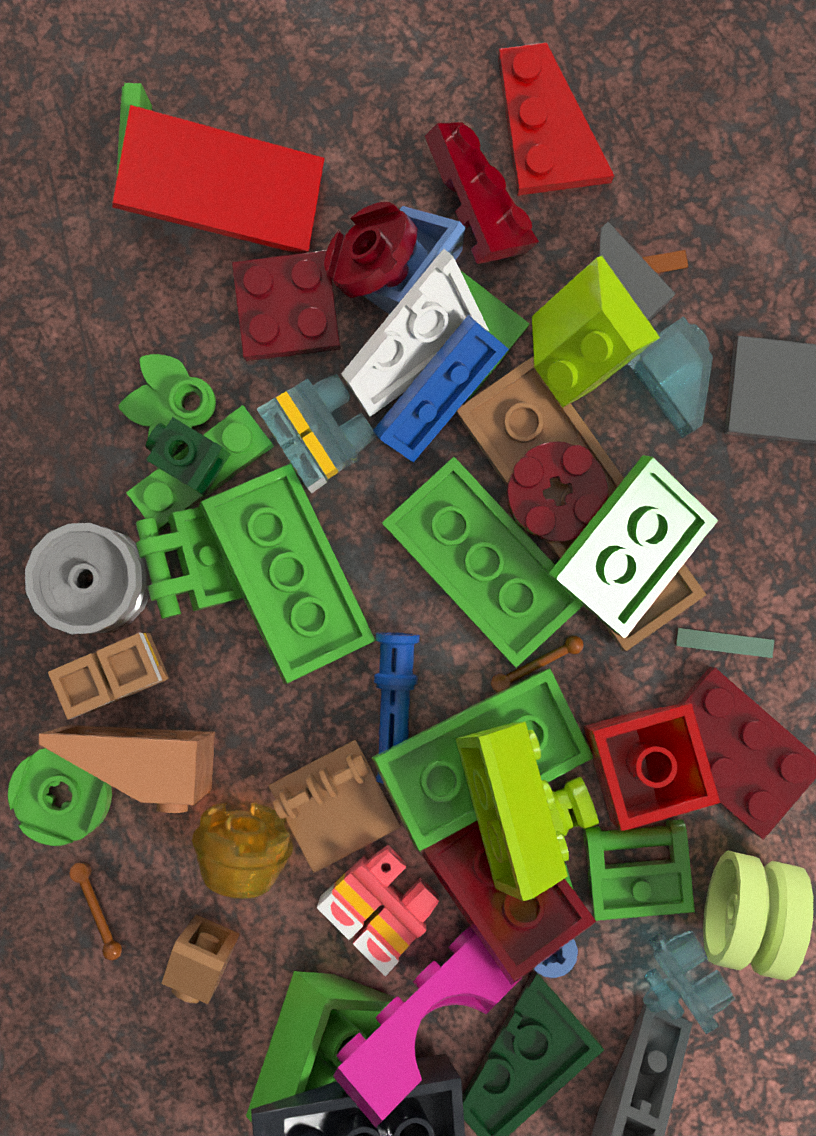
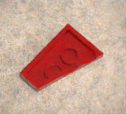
[498,42,614,196]

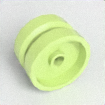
[703,851,813,981]

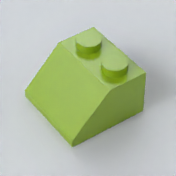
[532,256,660,408]

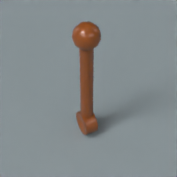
[491,635,584,693]
[69,862,122,960]

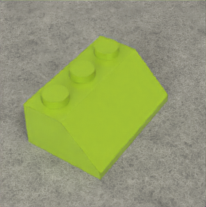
[455,721,569,901]

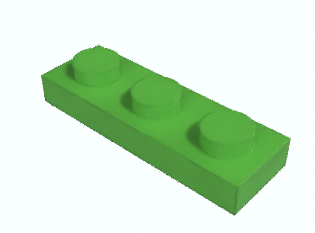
[126,405,274,533]

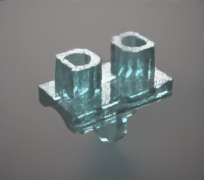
[643,930,735,1035]

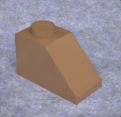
[161,915,240,1004]

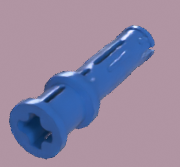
[374,632,420,784]

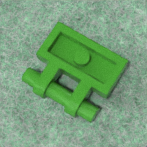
[135,507,243,619]

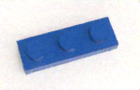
[373,315,509,462]

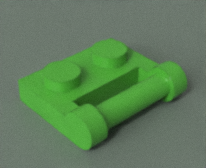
[583,819,695,921]

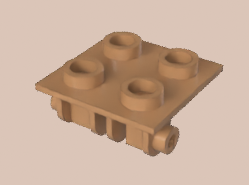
[268,739,401,873]

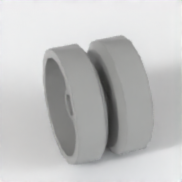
[25,523,152,634]

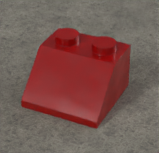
[583,703,720,831]

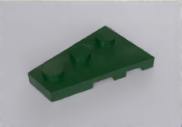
[462,970,604,1136]

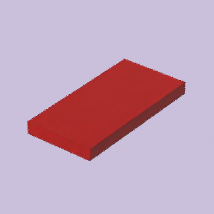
[112,105,324,254]

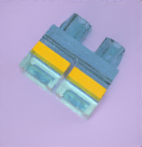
[257,374,376,493]

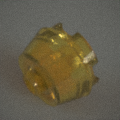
[192,803,293,899]

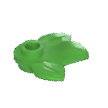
[119,354,216,444]

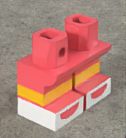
[317,845,439,977]

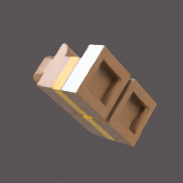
[48,633,169,720]

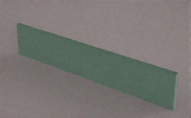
[676,628,774,658]

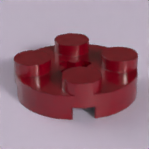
[324,202,418,298]
[506,441,608,543]

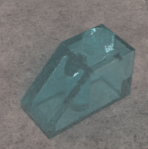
[628,316,713,438]

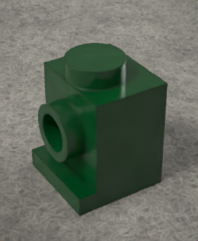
[145,417,231,496]

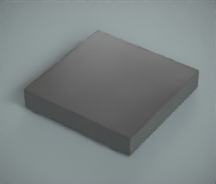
[724,336,816,444]

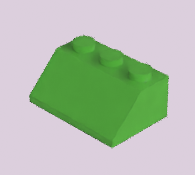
[246,971,395,1123]

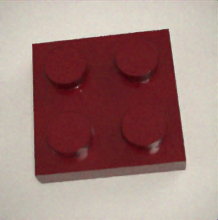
[232,250,341,361]

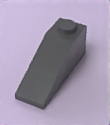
[591,1002,693,1136]

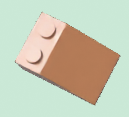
[39,725,215,813]

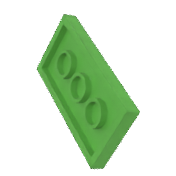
[382,457,583,668]
[199,464,375,685]
[372,668,594,852]

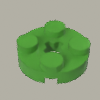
[8,748,112,846]

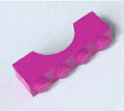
[333,926,520,1127]

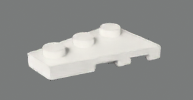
[341,249,489,417]

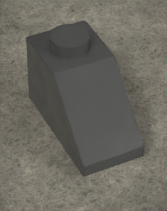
[593,222,676,321]

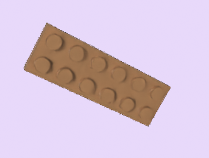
[455,356,706,652]

